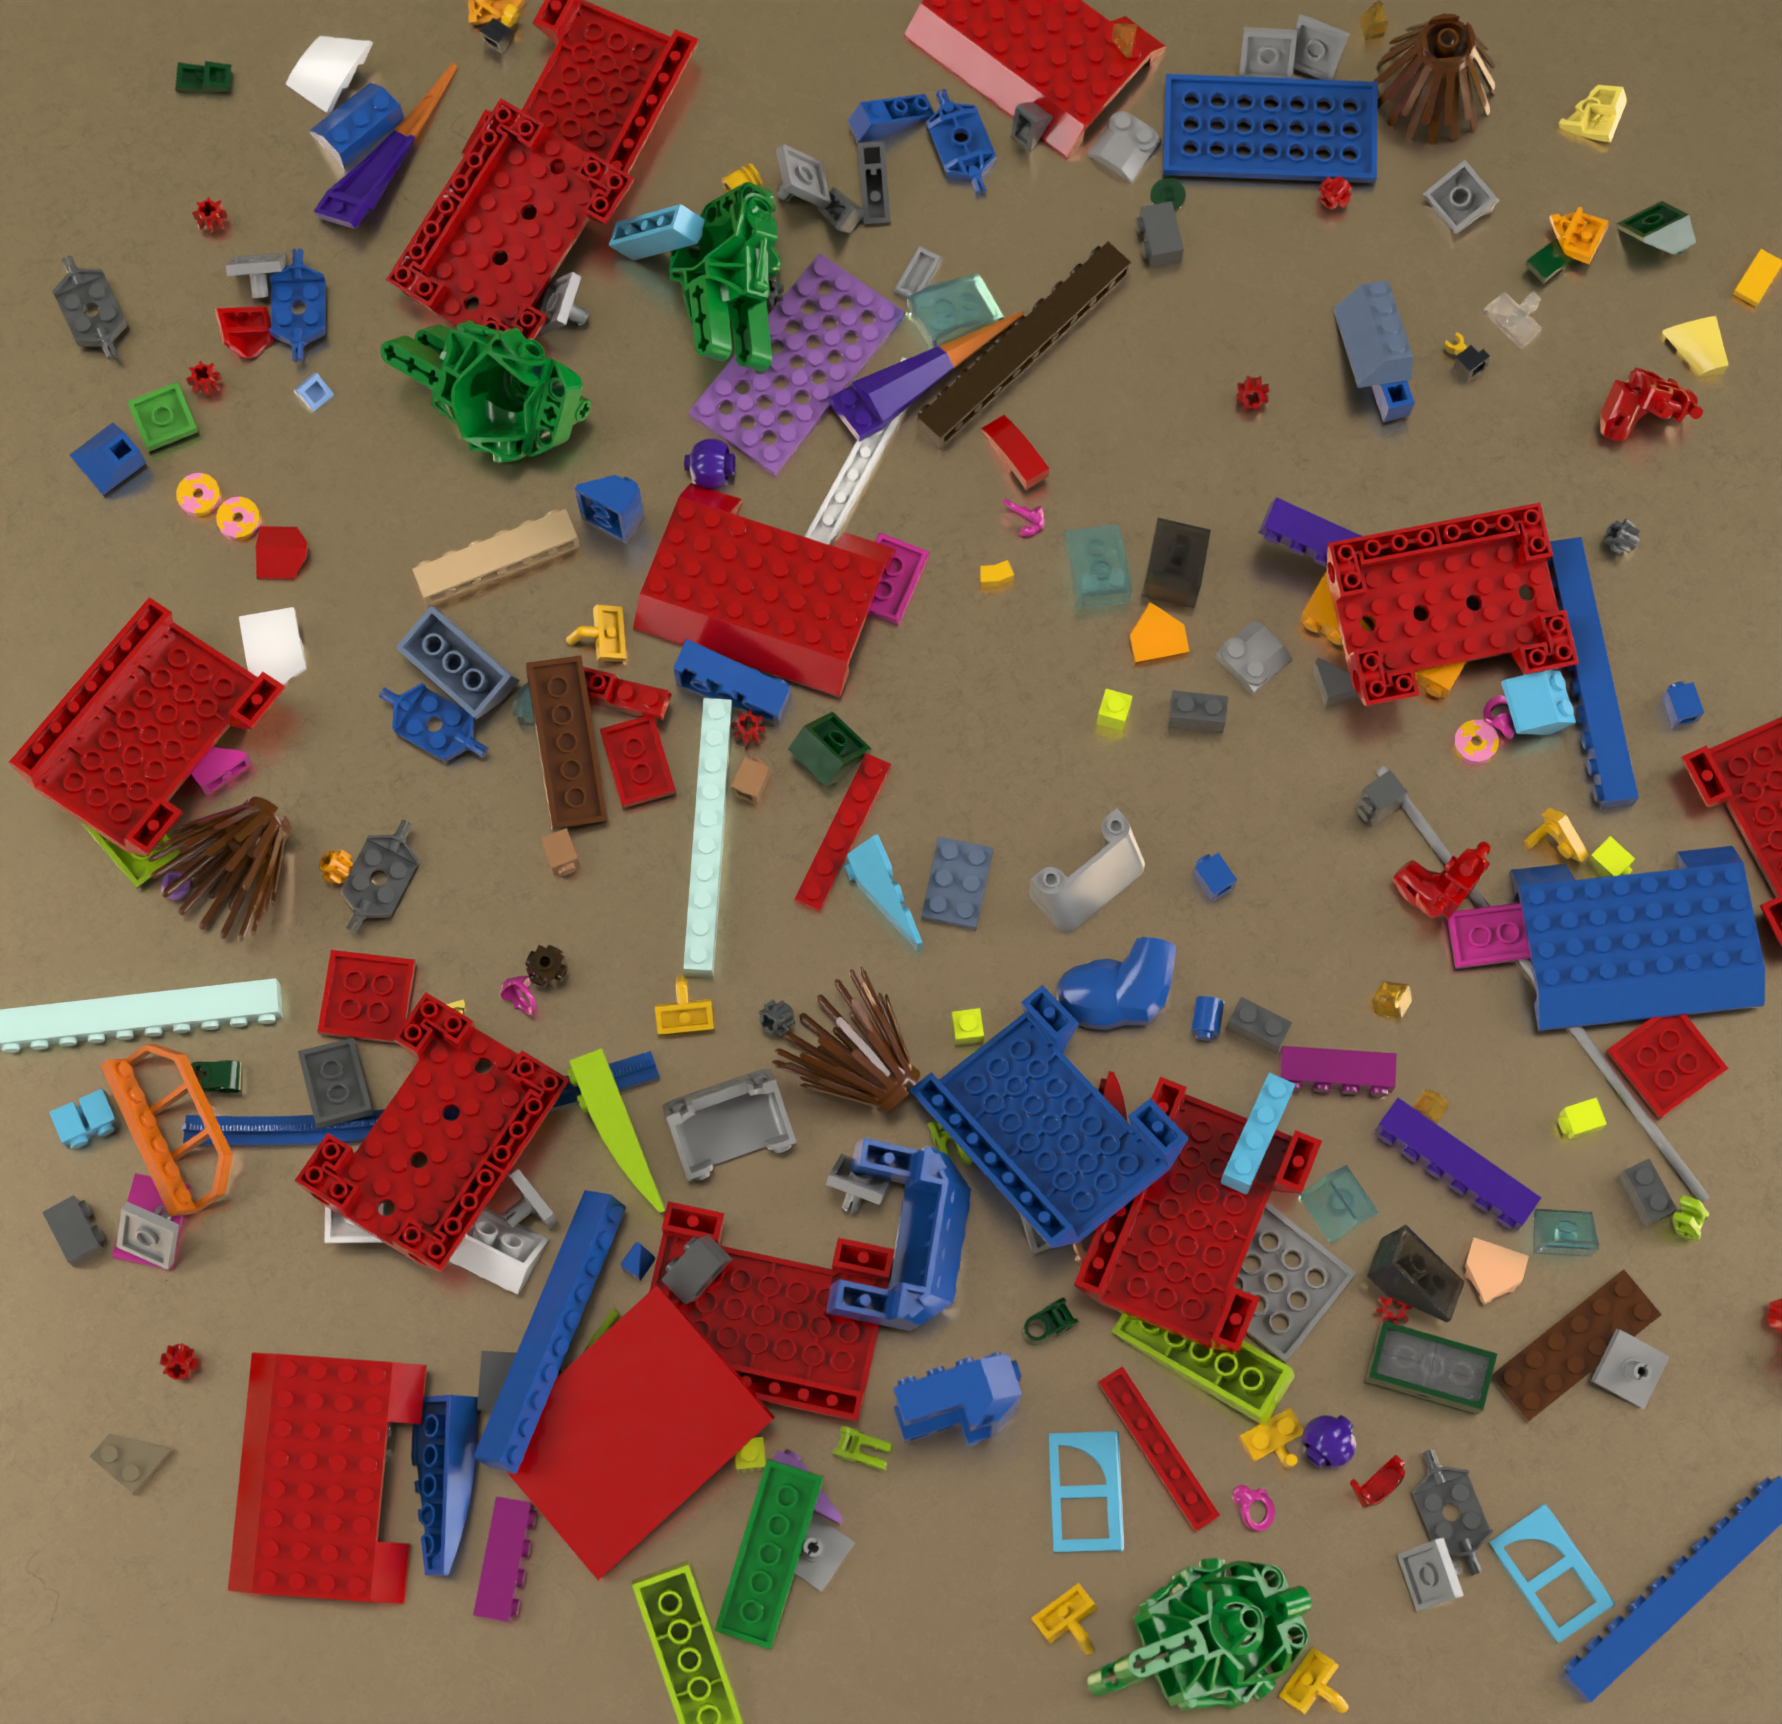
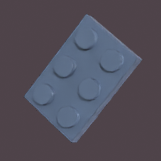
[921,837,993,930]

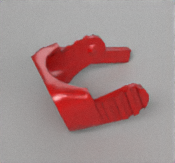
[1350,1455,1405,1508]

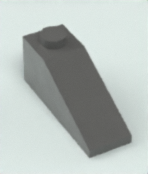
[857,140,891,224]

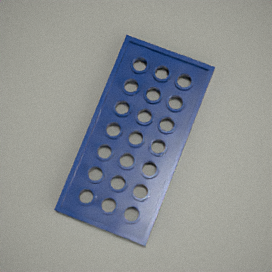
[1163,74,1378,183]

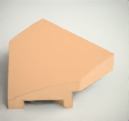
[1464,1237,1529,1305]

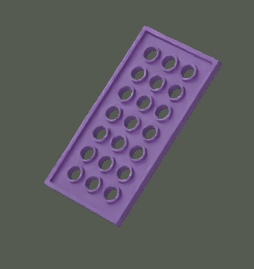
[688,253,905,477]

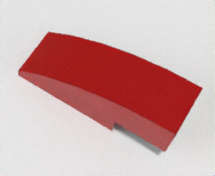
[981,415,1049,490]

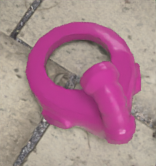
[1003,498,1045,536]
[1484,695,1515,739]
[500,976,536,1015]
[1232,1485,1275,1531]

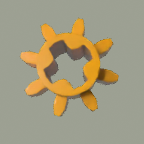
[319,849,353,885]

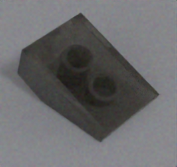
[1141,518,1211,608]
[1367,1225,1465,1323]

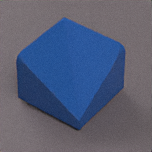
[621,1242,655,1282]

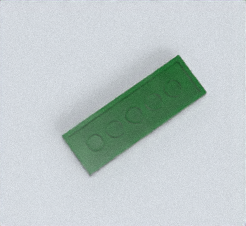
[714,1458,825,1649]

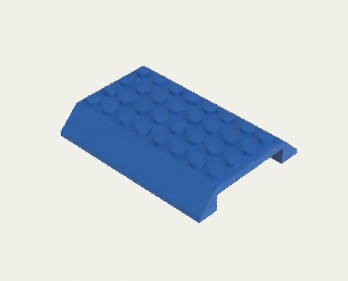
[1510,846,1765,1031]
[909,985,1188,1248]

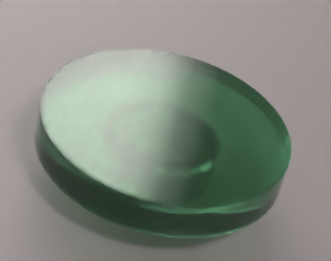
[1150,178,1186,211]

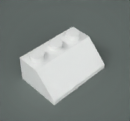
[449,1207,549,1295]

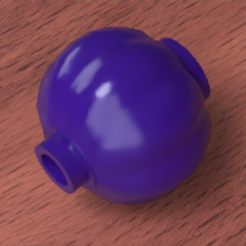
[684,438,736,489]
[1302,1415,1356,1468]

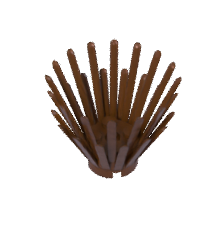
[1373,14,1495,145]
[148,796,291,941]
[772,966,920,1114]

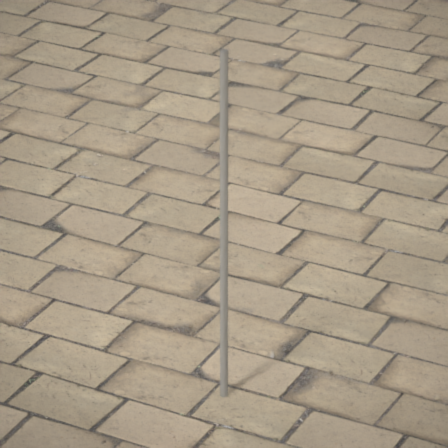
[1376,766,1710,1203]

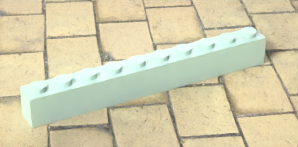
[683,698,733,978]
[0,978,283,1053]

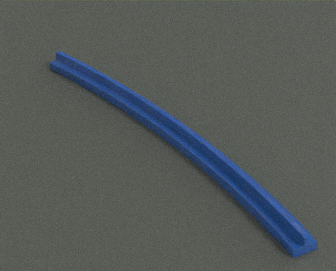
[182,1051,660,1147]

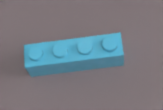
[609,204,705,261]
[1221,1073,1296,1195]

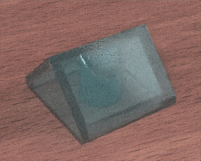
[1299,1165,1379,1244]
[1533,1209,1599,1257]

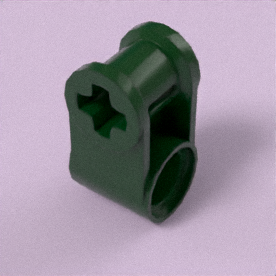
[191,1060,242,1093]
[1022,1297,1079,1346]

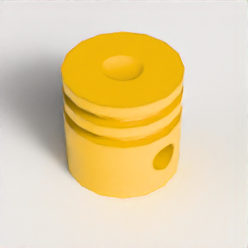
[722,163,765,193]

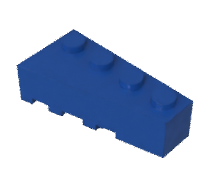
[673,639,791,725]

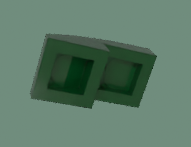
[175,61,232,93]
[1525,239,1576,283]

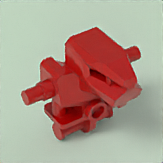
[1600,368,1703,441]
[1393,841,1491,919]

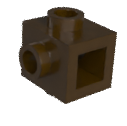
[525,945,568,989]

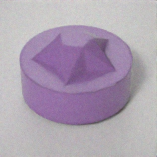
[161,871,190,900]

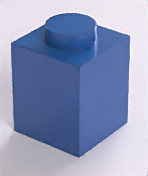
[1662,681,1704,728]
[1193,852,1237,902]

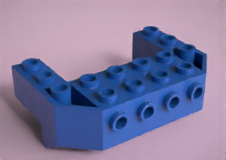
[826,1138,971,1331]
[893,1352,1022,1448]

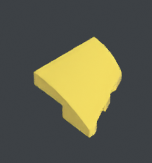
[1559,85,1627,142]
[1661,316,1729,378]

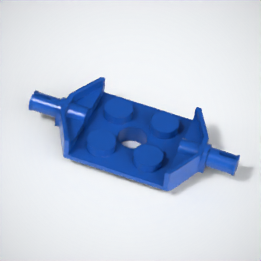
[926,89,996,195]
[269,248,326,362]
[379,683,488,762]

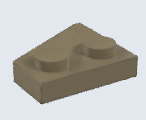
[89,1434,173,1495]

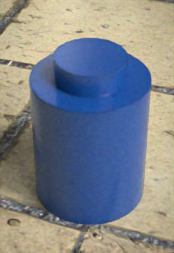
[1191,996,1224,1041]

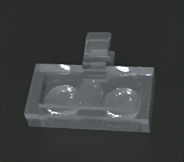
[1484,291,1542,349]

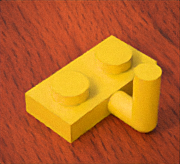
[566,605,626,662]
[1523,807,1589,863]
[655,975,714,1035]
[1239,1407,1304,1469]
[1031,1583,1098,1655]
[1278,1647,1348,1715]

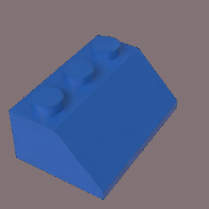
[309,82,405,168]
[575,475,645,544]

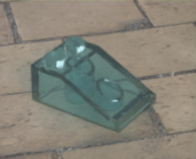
[907,273,1004,349]
[1065,524,1132,609]

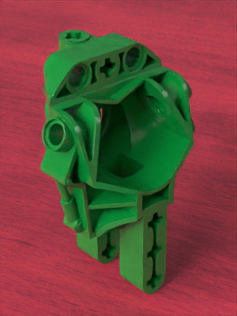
[669,182,781,372]
[380,320,592,462]
[1087,1558,1312,1711]

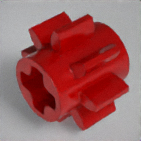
[1318,176,1352,209]
[192,197,228,233]
[186,361,222,397]
[1236,376,1270,410]
[731,710,766,746]
[1375,1291,1412,1325]
[160,1343,198,1380]

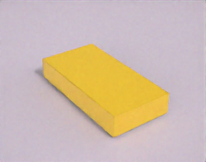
[1733,249,1782,307]

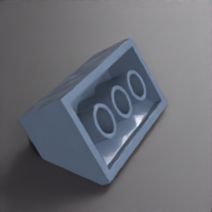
[1334,280,1413,388]
[395,606,520,719]

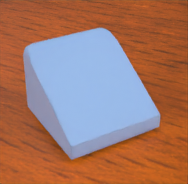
[294,373,334,411]

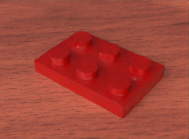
[600,716,676,808]

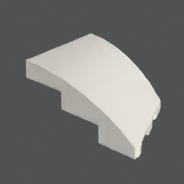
[286,36,373,112]
[239,607,307,685]

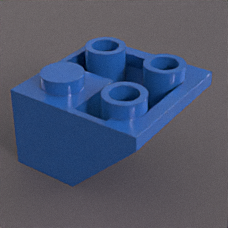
[70,422,146,495]

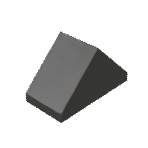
[1010,102,1053,152]
[818,187,866,233]
[1312,657,1358,706]

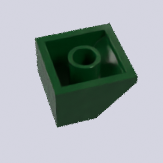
[788,711,872,786]

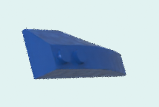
[411,1395,478,1575]

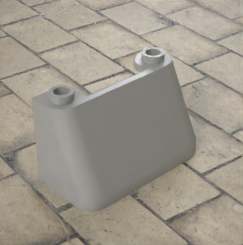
[1029,808,1145,932]
[662,1069,797,1181]

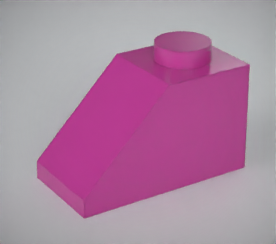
[191,747,252,796]

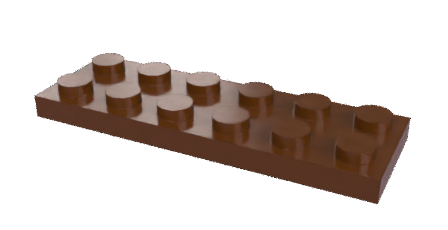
[525,655,608,829]
[1491,1270,1662,1423]

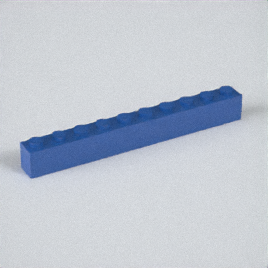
[1547,537,1639,810]
[473,1190,626,1474]
[1562,1475,1782,1703]

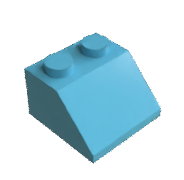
[1501,670,1576,735]

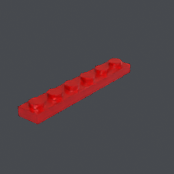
[794,753,891,913]
[1098,1366,1220,1532]

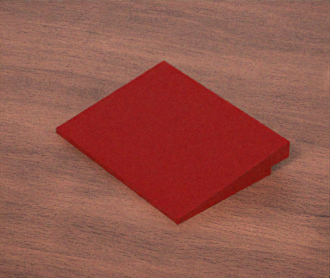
[507,1285,775,1580]

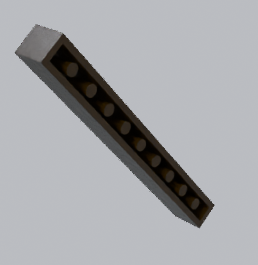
[917,241,1131,449]

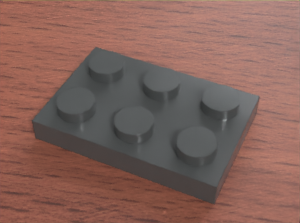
[298,1037,373,1129]

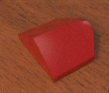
[215,306,275,359]
[255,526,308,580]

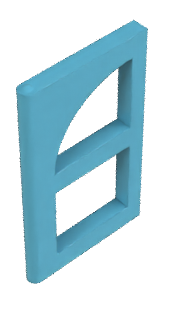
[1048,1430,1124,1553]
[1488,1504,1616,1644]

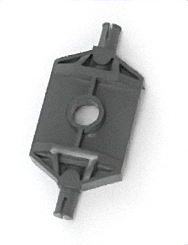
[52,256,127,360]
[340,819,419,934]
[1412,1448,1493,1576]

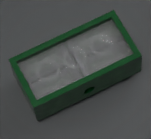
[1365,1321,1497,1414]

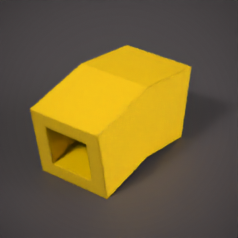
[980,560,1014,588]

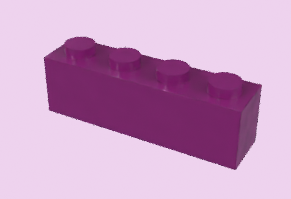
[1278,1046,1397,1096]
[473,1497,537,1623]

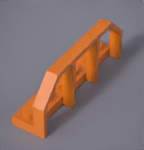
[100,1044,233,1217]

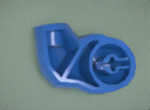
[1055,937,1177,1030]

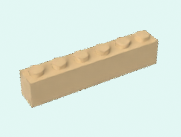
[412,509,580,607]

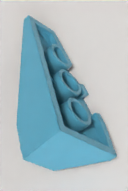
[844,834,923,951]

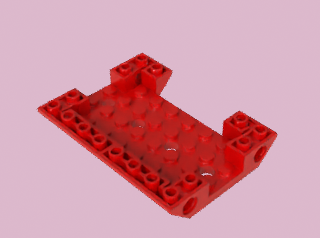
[386,98,635,339]
[1327,502,1579,706]
[294,992,570,1272]

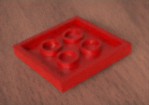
[317,950,416,1044]
[1606,1014,1729,1120]

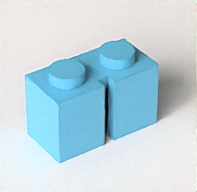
[49,1088,121,1149]

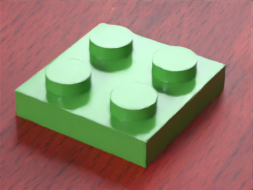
[127,382,199,452]

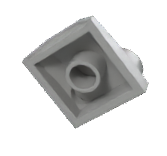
[1088,111,1162,183]
[1423,159,1499,234]
[1214,620,1293,696]

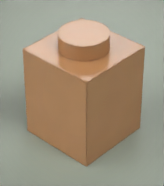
[731,757,771,805]
[540,828,580,876]

